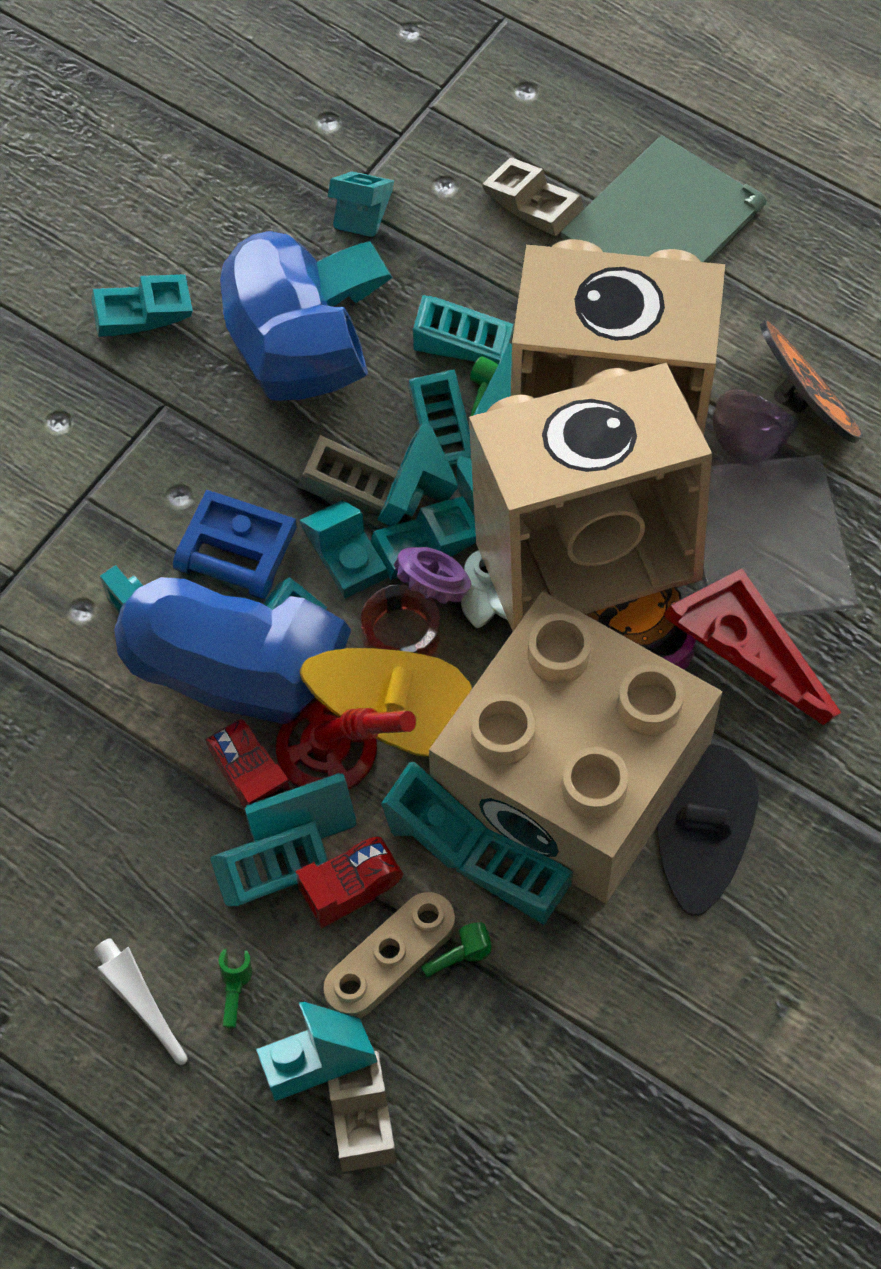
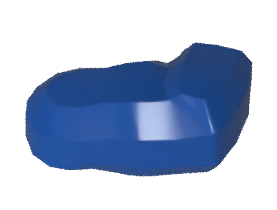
[220,231,368,401]
[114,577,351,724]

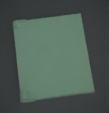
[561,135,767,263]

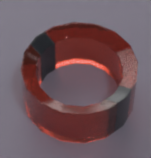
[361,584,440,657]

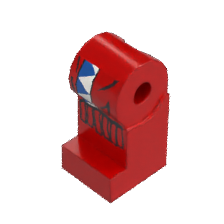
[205,718,290,809]
[295,837,404,928]

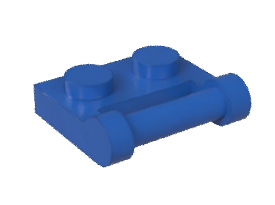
[173,490,297,599]

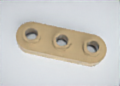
[324,892,455,1018]

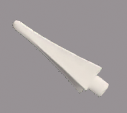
[94,938,187,1065]

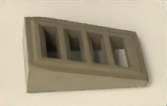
[297,435,398,515]

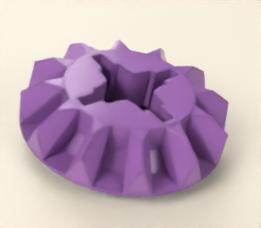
[394,547,471,603]

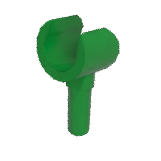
[470,356,498,416]
[421,922,492,978]
[218,949,252,1029]

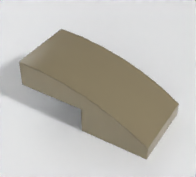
[482,157,584,236]
[328,1051,397,1172]

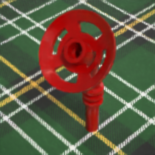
[276,701,416,790]

